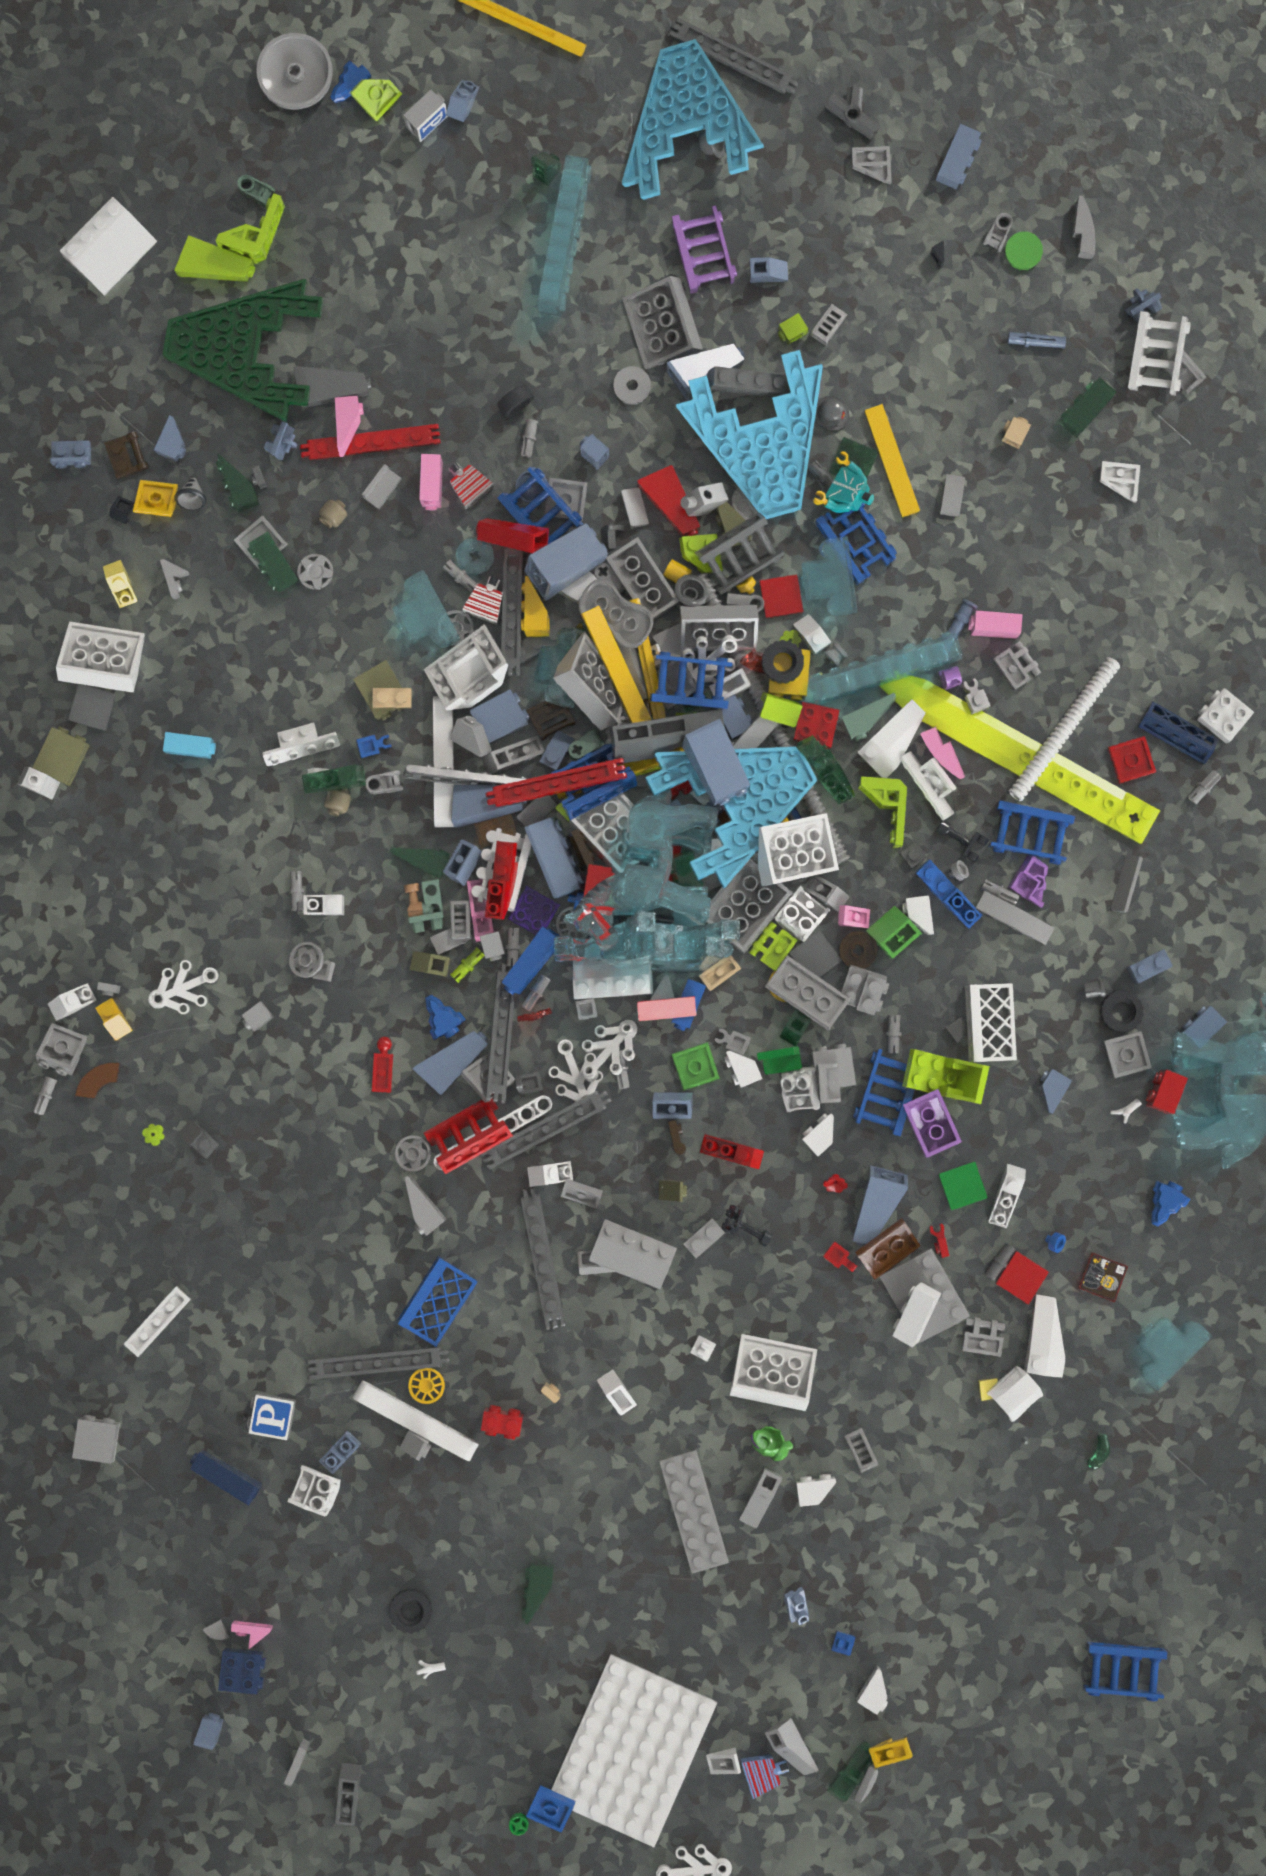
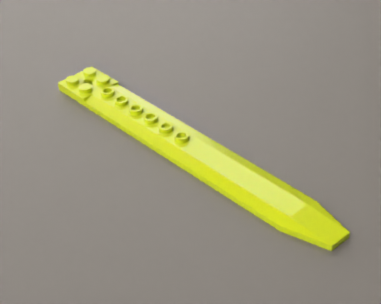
[879,669,1160,844]

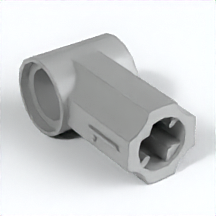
[726,593,764,614]

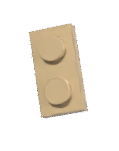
[373,688,412,708]
[699,953,741,991]

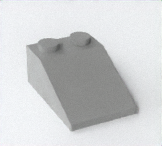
[405,1175,447,1236]

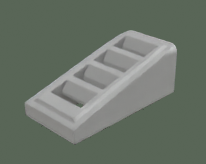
[810,304,848,346]
[450,901,470,939]
[844,1428,879,1473]

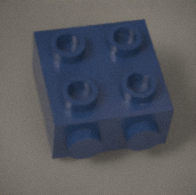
[218,1648,266,1695]

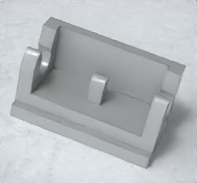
[1165,350,1206,394]
[817,1063,841,1103]

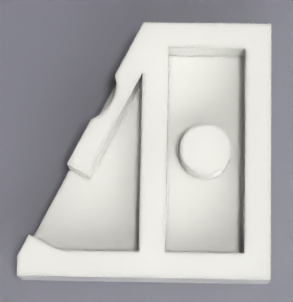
[1100,461,1140,503]

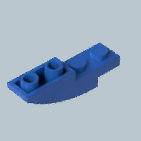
[915,859,983,929]

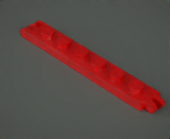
[300,424,441,460]
[485,758,627,807]

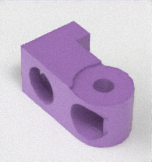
[938,666,962,690]

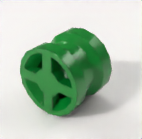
[509,1813,529,1836]

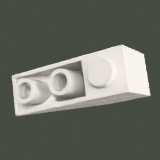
[988,1164,1026,1228]

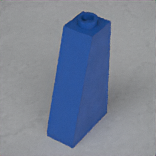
[502,927,564,995]

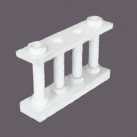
[1128,311,1191,396]

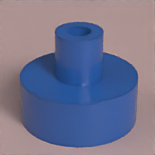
[568,890,584,911]
[1045,1232,1066,1253]

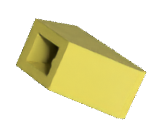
[103,560,137,608]

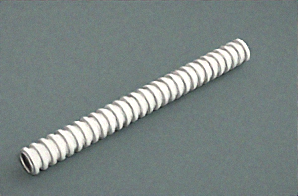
[1009,657,1120,801]

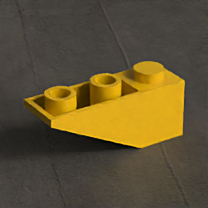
[521,576,550,637]

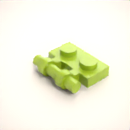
[749,922,797,971]

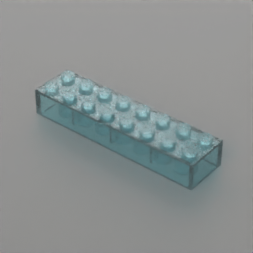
[537,155,592,317]
[808,631,963,705]

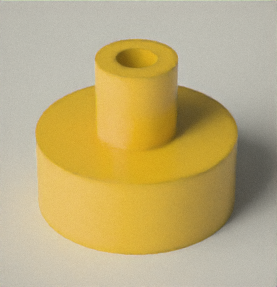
[736,576,756,594]

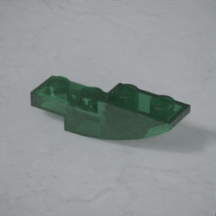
[796,735,855,805]

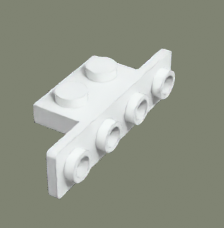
[262,723,340,766]
[900,751,956,820]

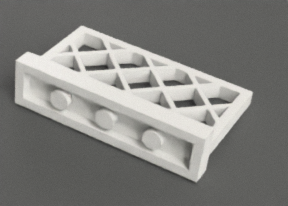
[965,983,1017,1062]

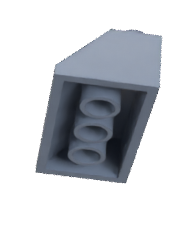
[524,817,586,898]

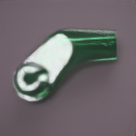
[1087,1434,1110,1470]

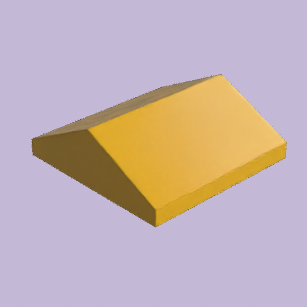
[133,480,178,517]

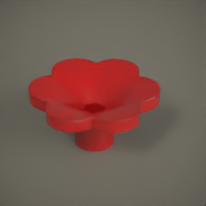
[823,1174,848,1193]

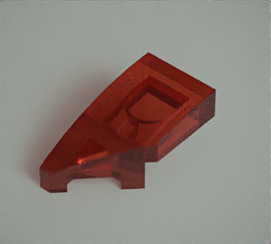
[740,648,765,674]

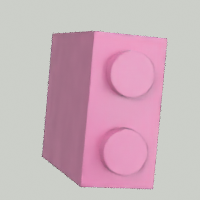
[420,454,443,510]
[968,611,1022,639]

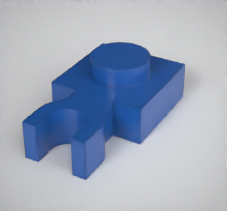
[355,735,392,759]

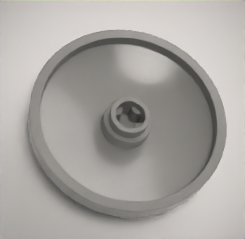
[256,33,333,110]

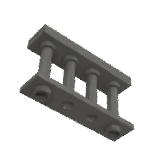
[695,512,785,595]

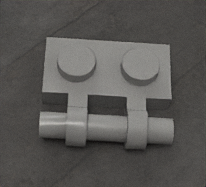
[993,641,1042,691]
[962,1317,1005,1357]

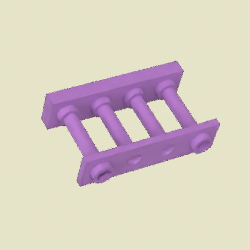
[672,206,737,294]

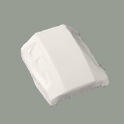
[775,886,830,942]
[780,1066,820,1112]
[987,1366,1043,1422]
[287,1465,341,1516]

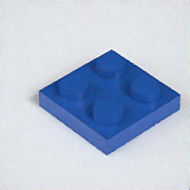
[526,1785,576,1833]

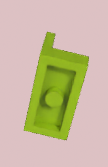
[760,692,802,727]

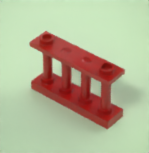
[424,1098,513,1174]

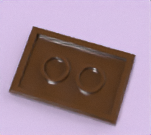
[855,1218,921,1280]

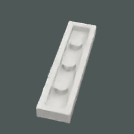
[124,1286,191,1357]

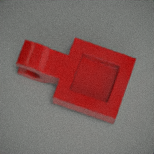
[929,1223,949,1258]
[823,1241,857,1272]

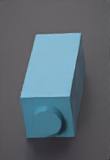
[163,732,216,759]

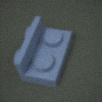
[50,440,91,468]

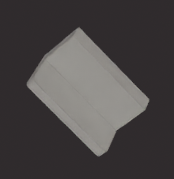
[362,464,402,509]

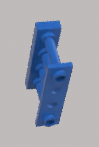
[497,467,584,544]
[650,652,732,709]
[989,801,1075,865]
[853,1049,915,1136]
[1083,1642,1167,1701]

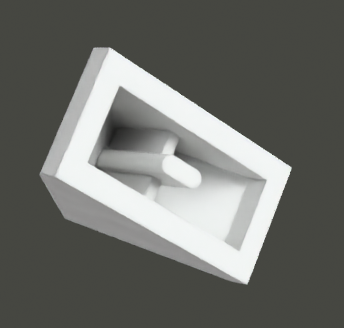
[706,1748,741,1774]

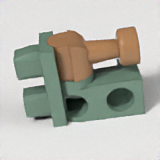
[404,879,444,933]

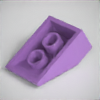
[903,1089,962,1158]

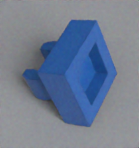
[831,1631,856,1656]

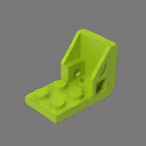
[216,193,285,264]
[858,776,907,848]
[902,1049,990,1104]

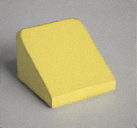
[978,1378,998,1401]

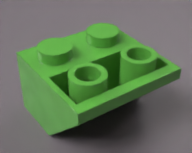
[866,906,922,959]

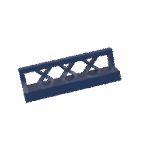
[1138,701,1219,765]

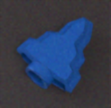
[330,60,372,103]
[425,995,466,1040]
[1151,1180,1190,1227]

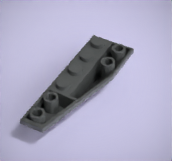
[609,709,725,763]

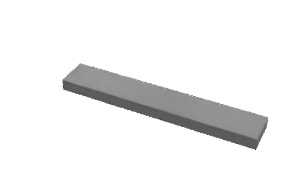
[689,715,779,806]

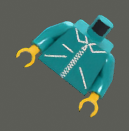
[813,451,874,513]

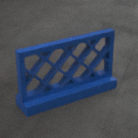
[397,1256,478,1347]

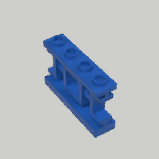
[815,503,897,586]
[550,743,637,820]

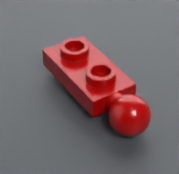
[372,1037,394,1093]

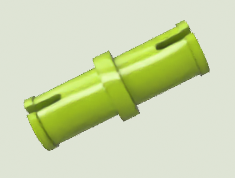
[450,947,485,983]

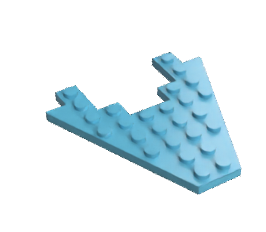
[622,39,764,200]
[676,350,823,519]
[645,747,817,888]

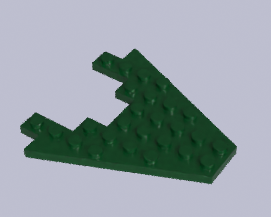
[162,279,324,421]

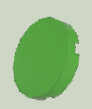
[1005,232,1043,270]

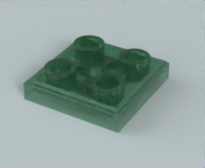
[829,437,879,478]

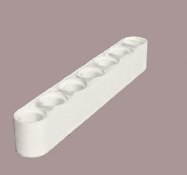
[433,696,454,827]
[434,1096,552,1170]
[352,1380,479,1461]

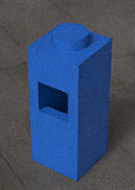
[672,979,706,1031]

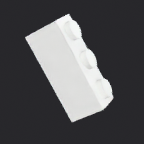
[893,1282,941,1347]

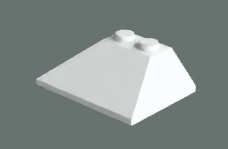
[424,625,508,710]

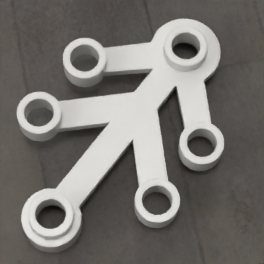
[683,635,737,683]
[148,960,219,1015]
[582,1020,637,1082]
[549,1039,603,1101]
[656,1844,732,1876]

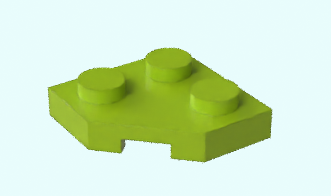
[349,79,402,121]
[679,534,723,574]

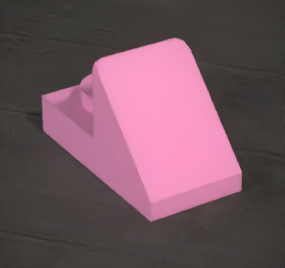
[838,905,870,928]
[231,1621,273,1649]

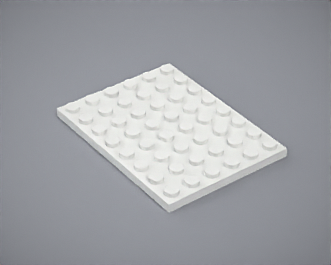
[551,1654,717,1847]

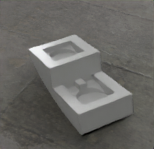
[940,474,965,517]
[430,923,473,955]

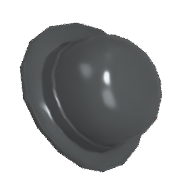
[698,130,725,158]
[815,396,850,431]
[674,574,708,607]

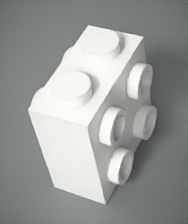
[1197,688,1254,744]

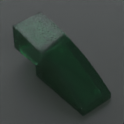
[827,1741,873,1803]

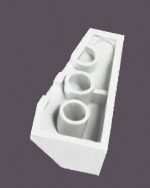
[857,700,925,778]
[1024,1294,1065,1377]

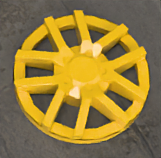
[408,1368,445,1404]

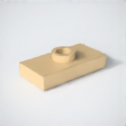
[541,1382,561,1403]

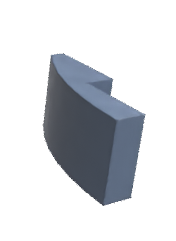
[319,1431,361,1474]

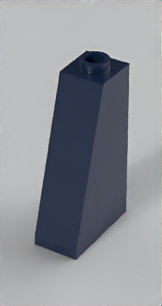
[190,1450,263,1506]

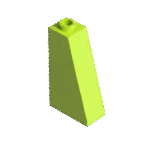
[175,235,255,282]

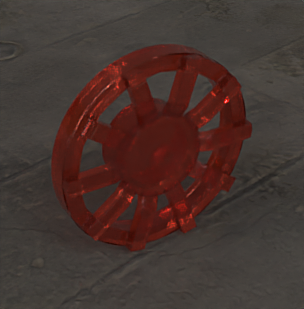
[517,1008,553,1022]

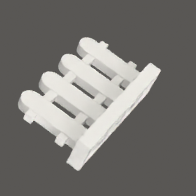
[471,828,532,912]

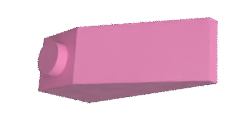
[335,396,364,457]

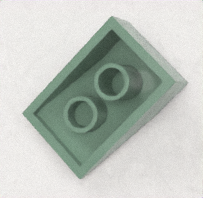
[842,693,896,742]

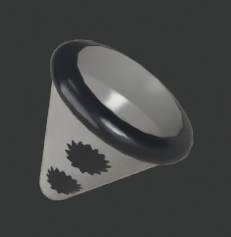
[174,478,207,510]

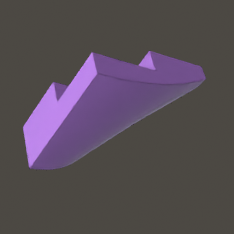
[1008,855,1048,908]

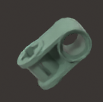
[237,175,275,207]
[568,729,605,761]

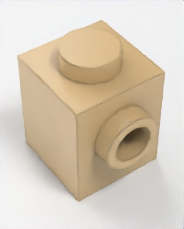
[1002,417,1031,449]

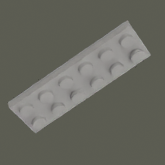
[659,1450,729,1574]

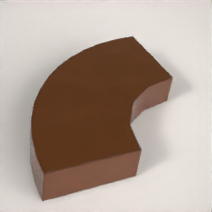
[75,1063,120,1099]

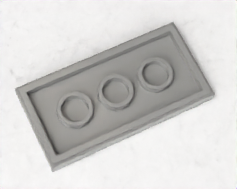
[765,956,851,1031]

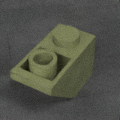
[410,951,451,977]

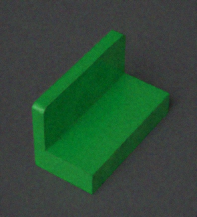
[757,1046,802,1075]

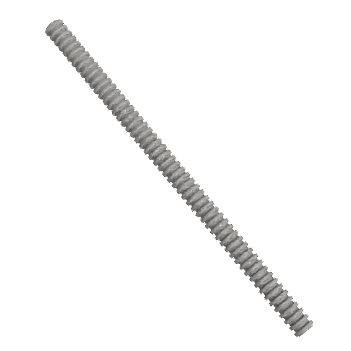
[698,573,850,864]

